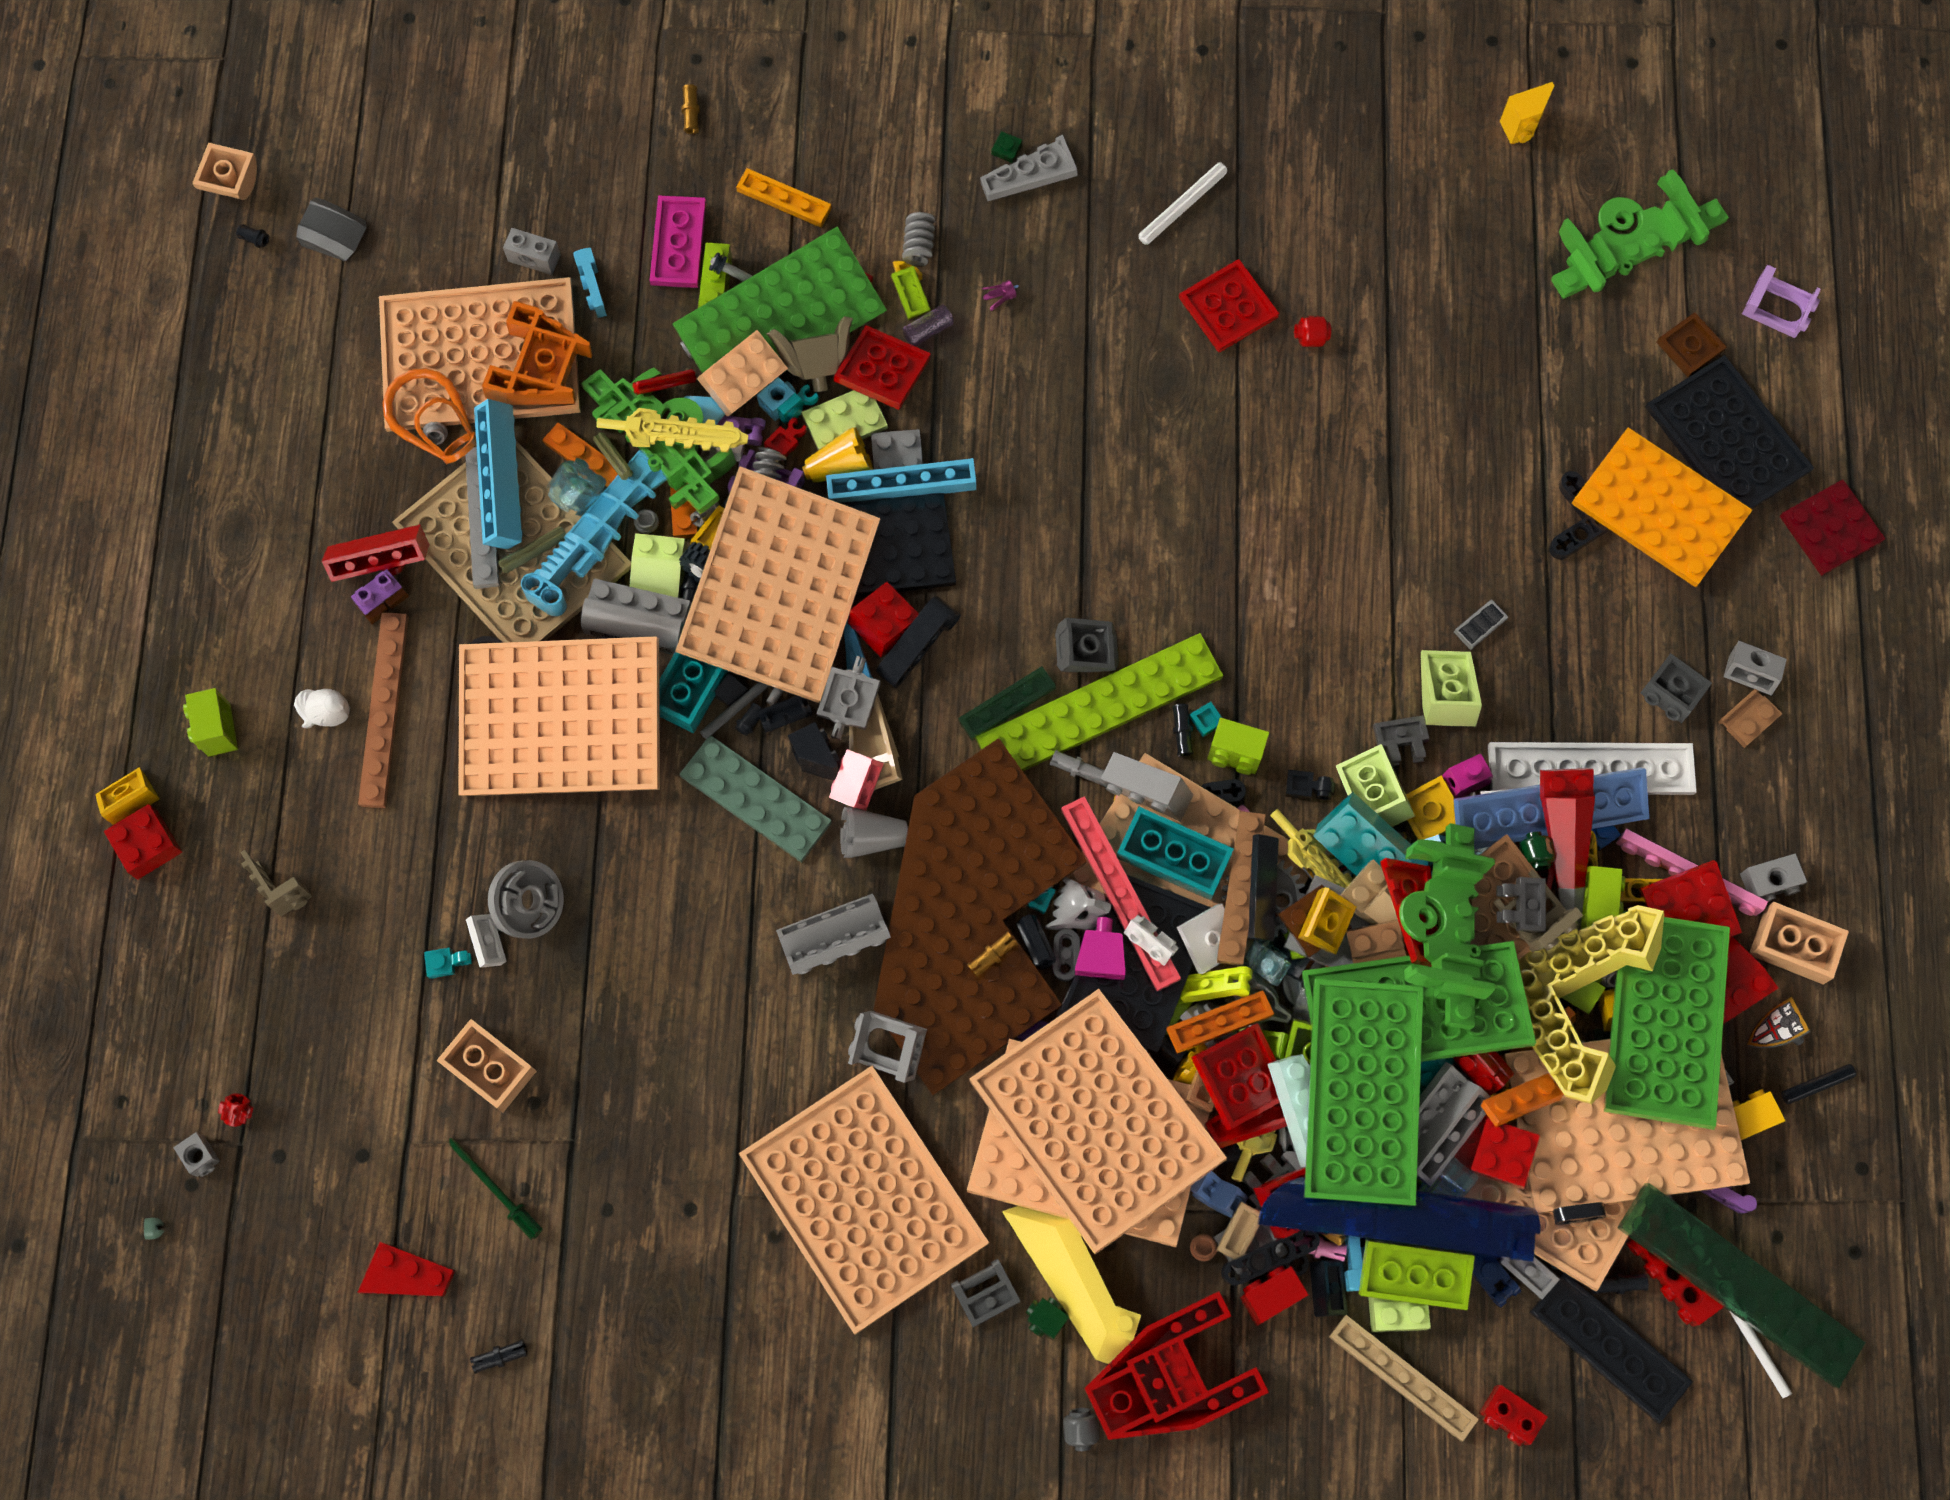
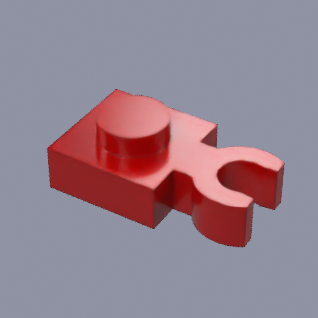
[764,417,807,461]

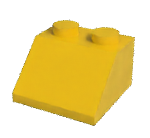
[1500,82,1554,145]

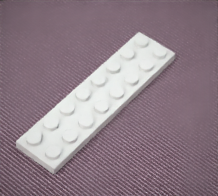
[1488,742,1696,795]

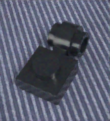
[1285,769,1335,800]

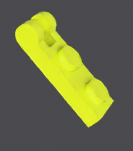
[1180,966,1253,1003]

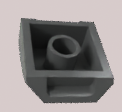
[296,197,366,261]
[1055,618,1119,672]

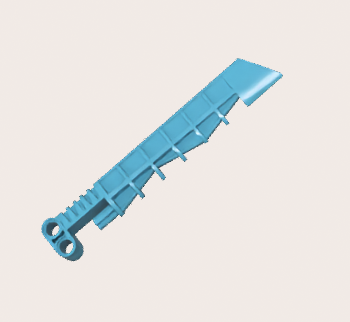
[521,396,725,616]

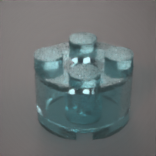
[546,458,606,516]

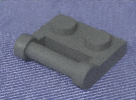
[951,1259,1021,1328]

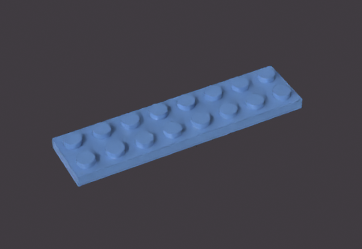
[1453,767,1649,849]

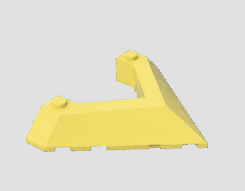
[1518,905,1664,1104]
[1002,1206,1141,1364]

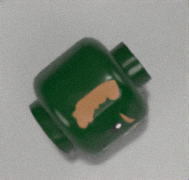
[1519,831,1556,871]

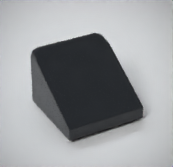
[714,673,749,707]

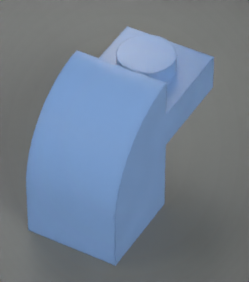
[1191,1171,1249,1218]

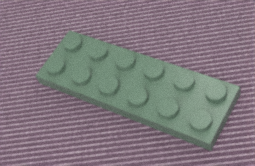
[679,736,832,863]

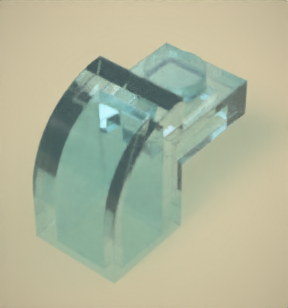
[1244,939,1291,986]

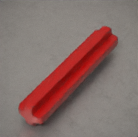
[632,369,697,395]

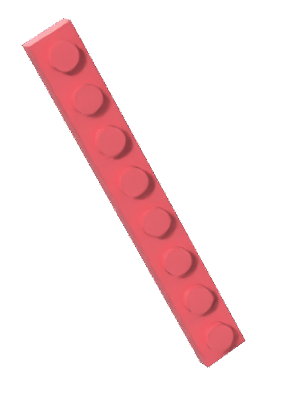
[1061,796,1181,992]

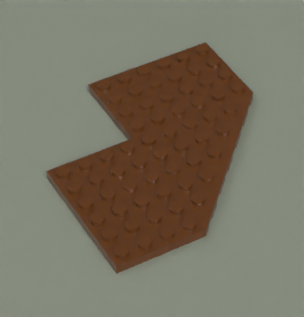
[874,738,1087,1096]

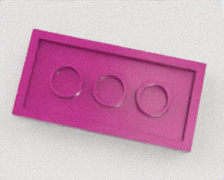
[650,196,706,288]

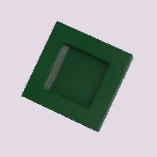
[991,131,1022,163]

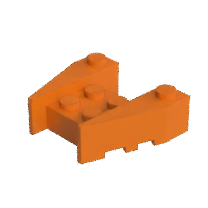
[482,301,592,405]

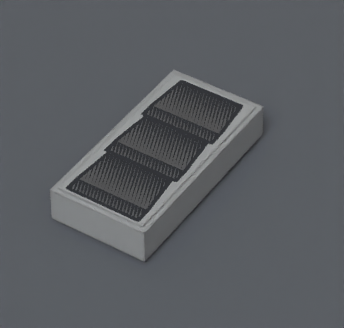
[1454,599,1508,650]

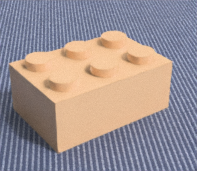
[697,330,788,417]
[1750,902,1849,984]
[437,1019,537,1113]

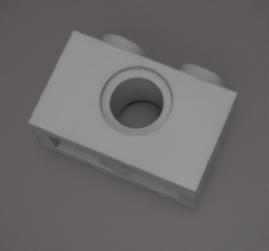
[503,228,561,275]
[1724,641,1787,696]
[1740,853,1807,902]

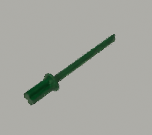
[449,1138,543,1240]

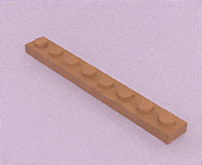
[358,613,409,808]

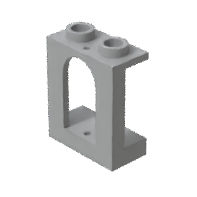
[848,1011,927,1083]

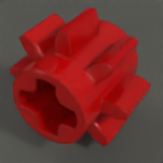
[218,1093,253,1127]

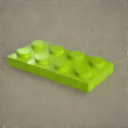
[1359,1240,1475,1310]

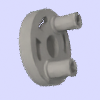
[488,860,564,938]

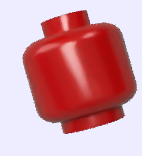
[1294,316,1331,347]

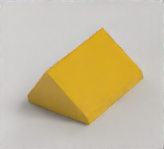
[95,767,160,825]
[1298,887,1357,955]

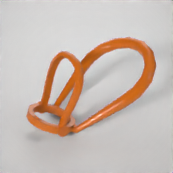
[383,368,476,465]

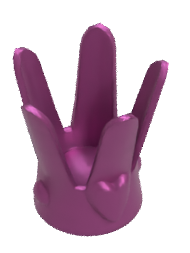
[982,280,1018,311]

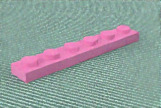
[1616,829,1768,916]

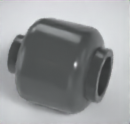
[1063,1408,1100,1451]

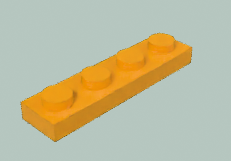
[736,168,832,228]

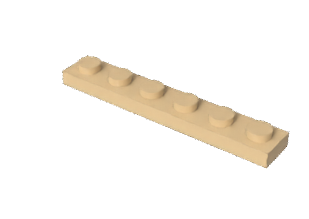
[1329,1315,1479,1442]

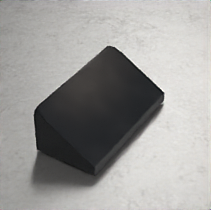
[1309,1260,1348,1317]

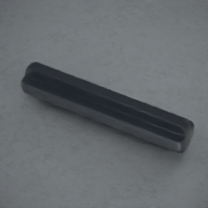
[1781,1064,1857,1105]

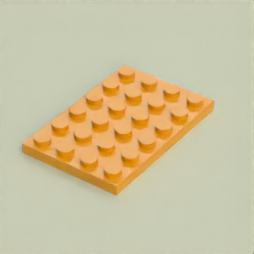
[1571,427,1752,587]

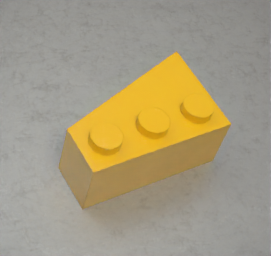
[1732,1089,1785,1140]

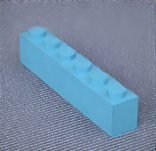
[474,399,523,550]
[826,458,977,503]

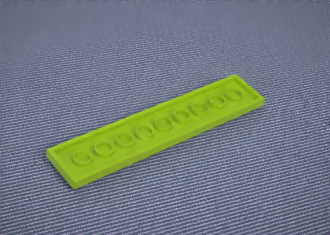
[976,633,1223,771]

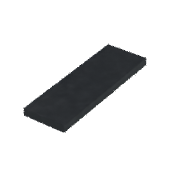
[1529,1272,1693,1424]

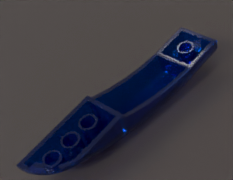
[1257,1177,1540,1262]

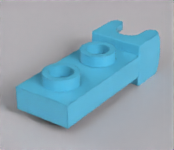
[573,248,607,318]
[1342,1214,1365,1292]

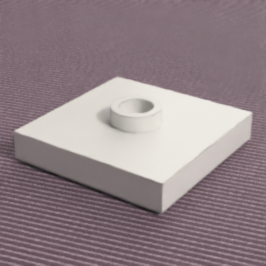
[1177,903,1225,974]

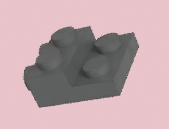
[1640,653,1712,723]

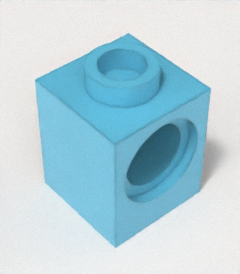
[757,377,796,421]

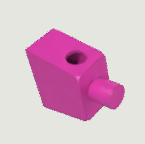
[1442,754,1493,799]
[1075,917,1125,980]

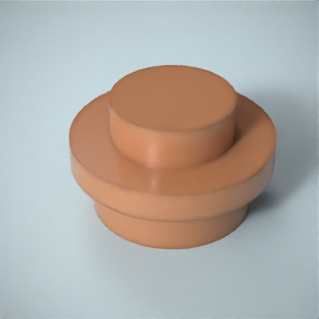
[1190,1234,1217,1262]

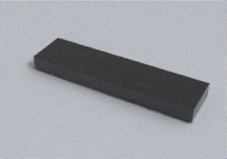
[1248,834,1279,942]

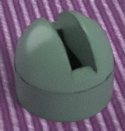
[144,1218,164,1240]

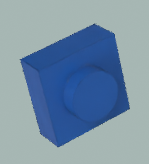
[1592,825,1621,851]

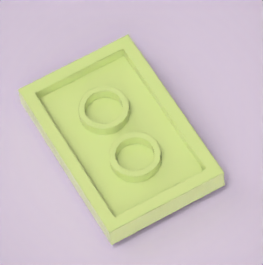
[801,390,888,450]

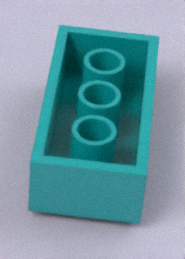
[659,652,729,733]
[1313,792,1429,876]
[1117,806,1234,901]

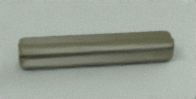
[593,432,633,480]
[498,526,566,573]

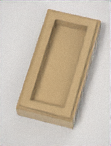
[1216,1202,1265,1261]

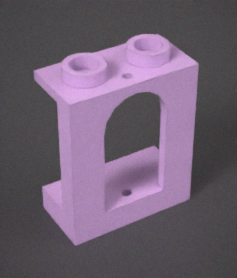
[1742,265,1821,338]

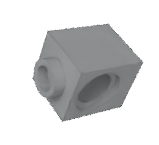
[173,1132,220,1177]

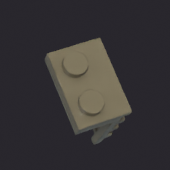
[240,850,312,917]
[1494,870,1583,952]

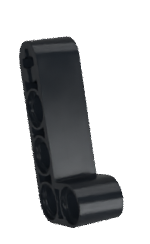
[876,596,961,688]

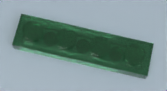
[958,666,1056,741]

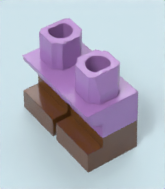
[351,569,409,625]

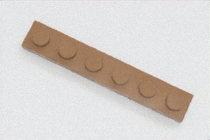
[1217,811,1266,966]

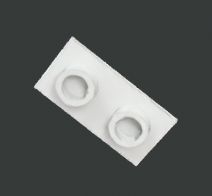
[1124,915,1179,966]

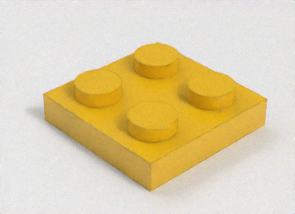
[1406,775,1455,840]

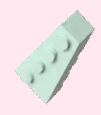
[1268,1054,1310,1167]

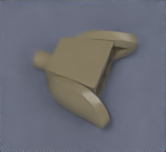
[766,316,853,392]

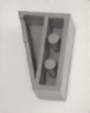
[1101,752,1193,822]

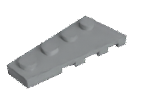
[980,135,1077,201]

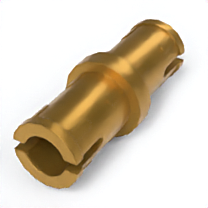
[681,84,700,134]
[967,931,1018,977]

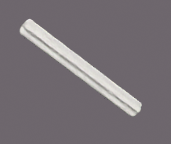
[1139,162,1227,245]

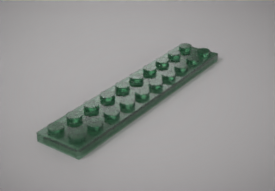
[1617,1183,1866,1388]

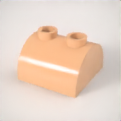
[192,143,257,200]

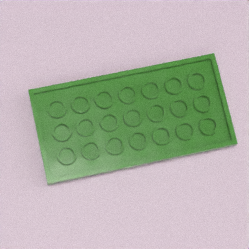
[672,226,887,373]
[1604,911,1730,1130]
[1302,941,1536,1062]
[1304,979,1423,1206]

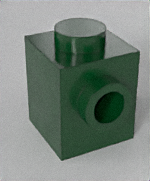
[1026,1297,1069,1340]

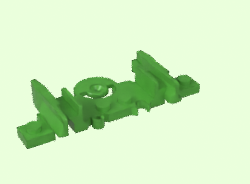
[1551,169,1729,299]
[581,368,736,515]
[1399,823,1496,1030]

